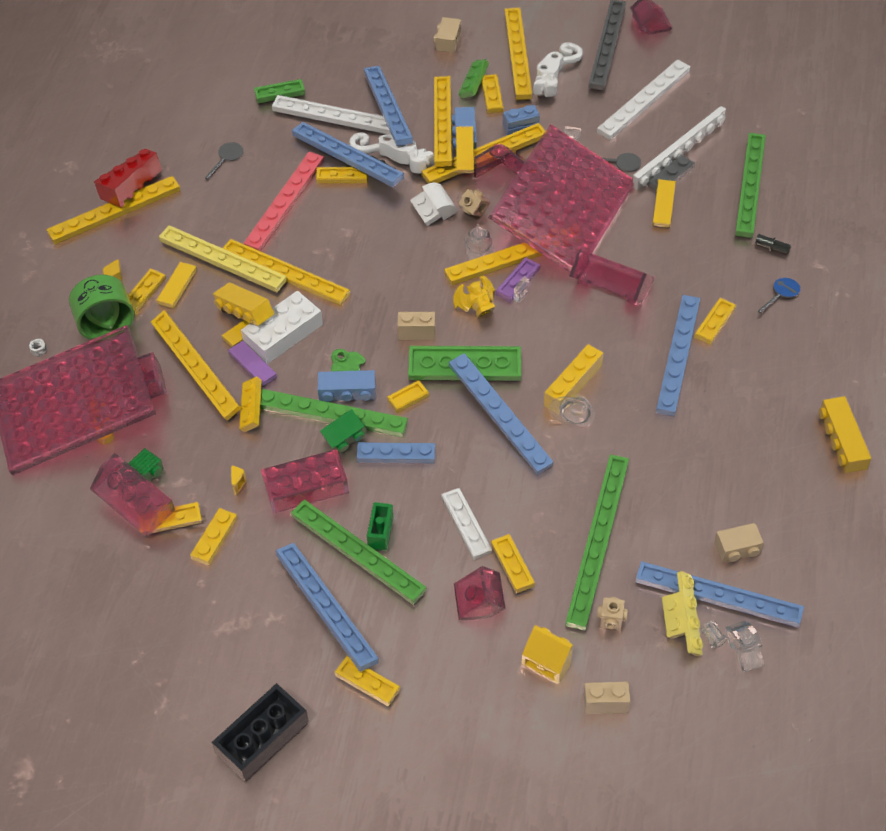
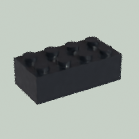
[211,683,309,782]

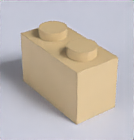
[433,17,461,53]
[398,312,435,340]
[714,523,764,562]
[583,682,630,714]

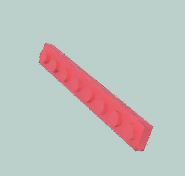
[243,152,324,252]

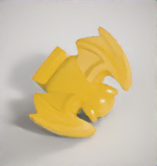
[453,276,495,318]

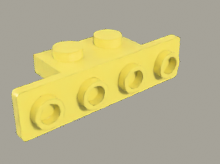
[662,571,703,656]

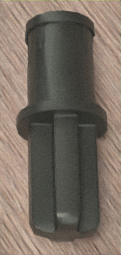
[755,234,791,254]

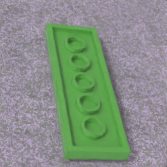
[408,346,521,381]

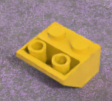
[521,625,573,684]

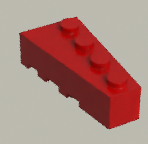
[94,149,162,207]

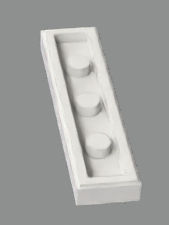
[441,488,492,560]

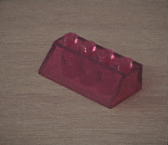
[90,453,175,538]

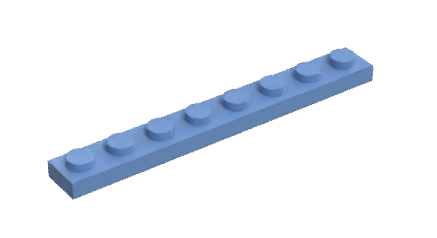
[364,66,413,146]
[292,122,404,187]
[656,295,700,417]
[449,353,554,475]
[276,543,379,672]
[635,561,804,628]

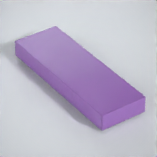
[495,257,540,302]
[228,341,277,387]

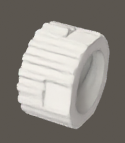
[29,339,47,357]

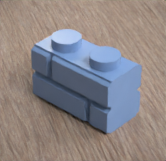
[502,105,540,135]

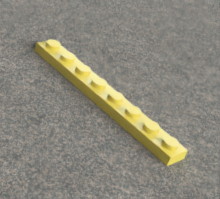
[159,225,287,292]

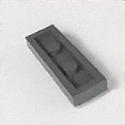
[648,155,695,191]

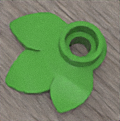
[331,349,366,371]

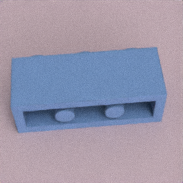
[451,107,477,149]
[318,370,376,402]

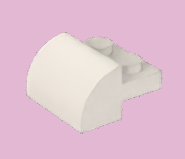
[410,183,459,226]

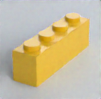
[213,282,275,326]
[544,344,603,415]
[819,396,872,473]

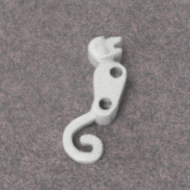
[533,43,583,97]
[350,133,435,174]

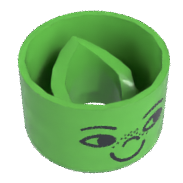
[69,274,135,341]

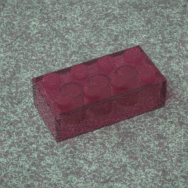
[261,449,349,514]

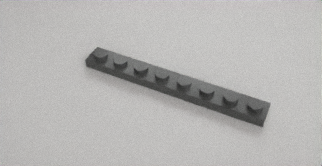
[588,0,626,90]

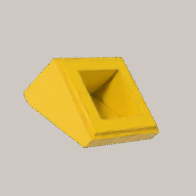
[103,259,122,280]
[231,465,246,496]

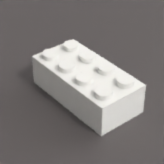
[241,291,323,364]

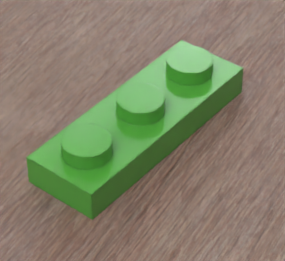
[458,59,489,99]
[254,79,305,103]

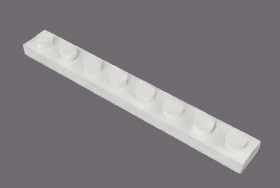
[597,59,691,140]
[272,95,391,135]
[632,106,726,190]

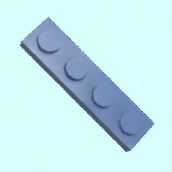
[357,442,435,464]

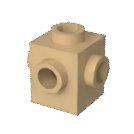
[459,189,491,217]
[597,597,628,631]

